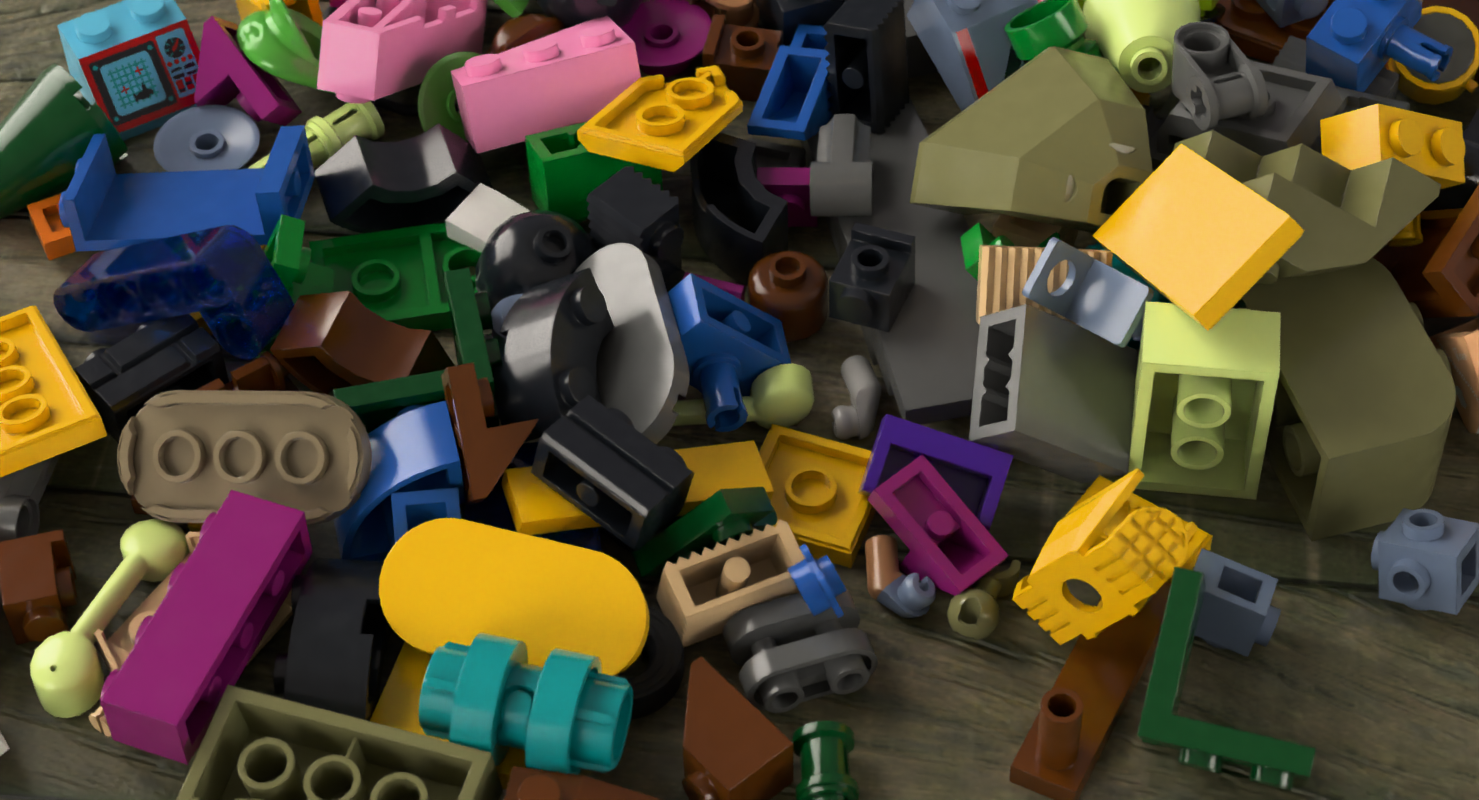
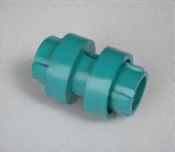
[419,633,633,774]

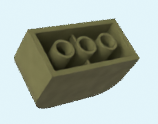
[1232,258,1456,541]

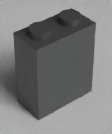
[969,304,1138,483]

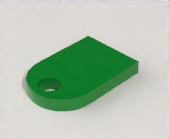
[309,223,481,331]

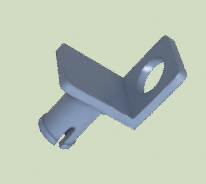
[1022,237,1154,347]

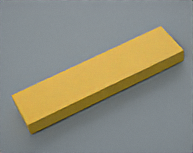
[501,440,774,535]

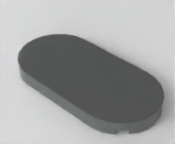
[574,243,690,444]

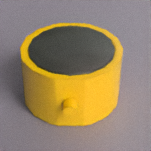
[1388,6,1479,105]

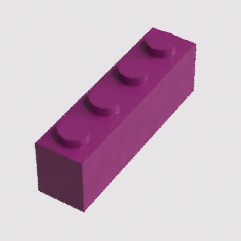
[100,489,313,765]

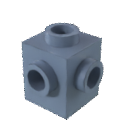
[1371,508,1479,615]

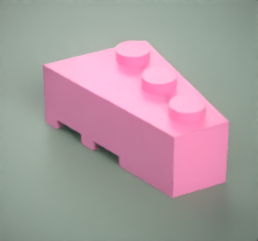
[317,0,488,104]
[450,16,641,154]

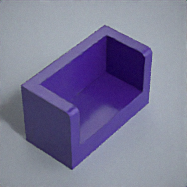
[858,414,1014,531]

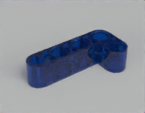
[53,225,294,360]

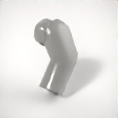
[831,355,882,441]

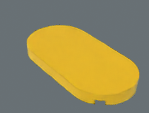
[379,518,650,676]

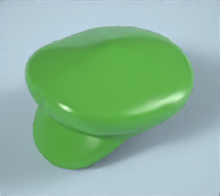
[237,0,336,94]

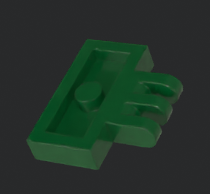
[632,487,777,577]

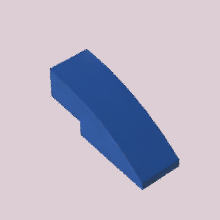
[747,24,833,141]

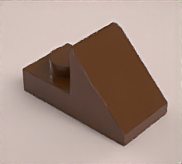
[441,362,539,505]

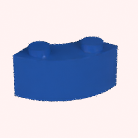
[333,401,466,561]

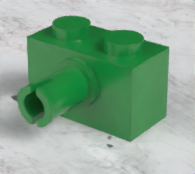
[525,121,663,223]

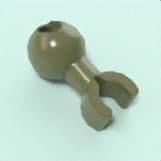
[947,559,1021,640]

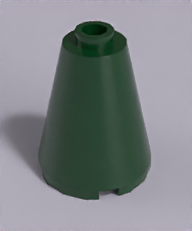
[0,63,128,220]

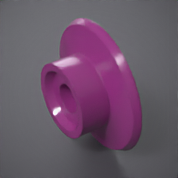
[620,0,712,77]

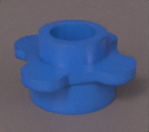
[787,544,847,618]

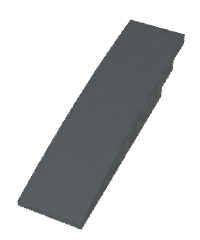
[800,96,980,425]

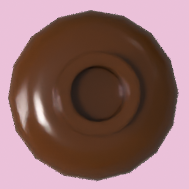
[747,250,828,343]

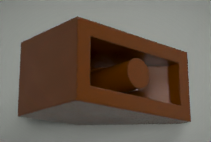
[682,656,794,800]

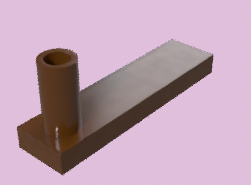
[1009,582,1171,800]

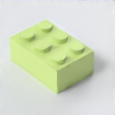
[1126,301,1281,500]

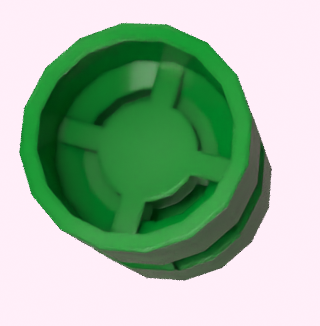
[1004,0,1104,61]

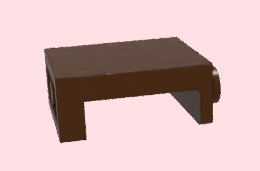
[1372,185,1479,318]

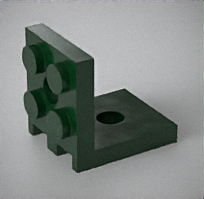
[333,268,502,434]
[1137,567,1316,791]

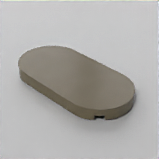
[117,390,372,525]

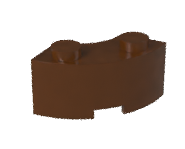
[270,291,455,395]

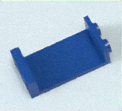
[59,125,315,252]

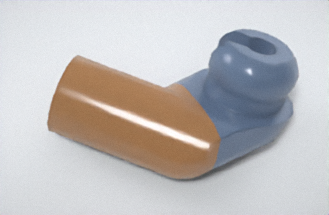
[865,535,936,618]

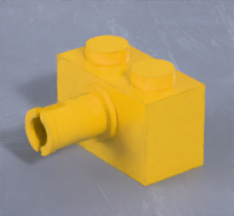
[1320,104,1465,247]

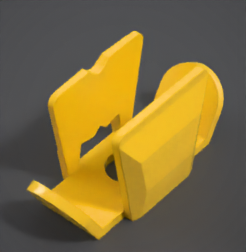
[1012,468,1198,646]

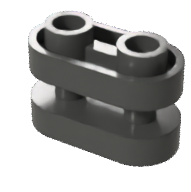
[723,589,878,713]

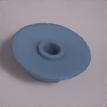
[153,105,260,172]

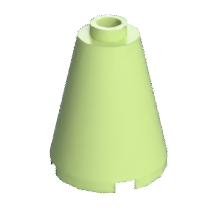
[1083,0,1201,93]

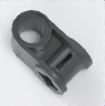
[1171,22,1268,131]

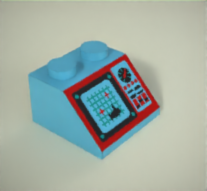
[57,0,200,141]

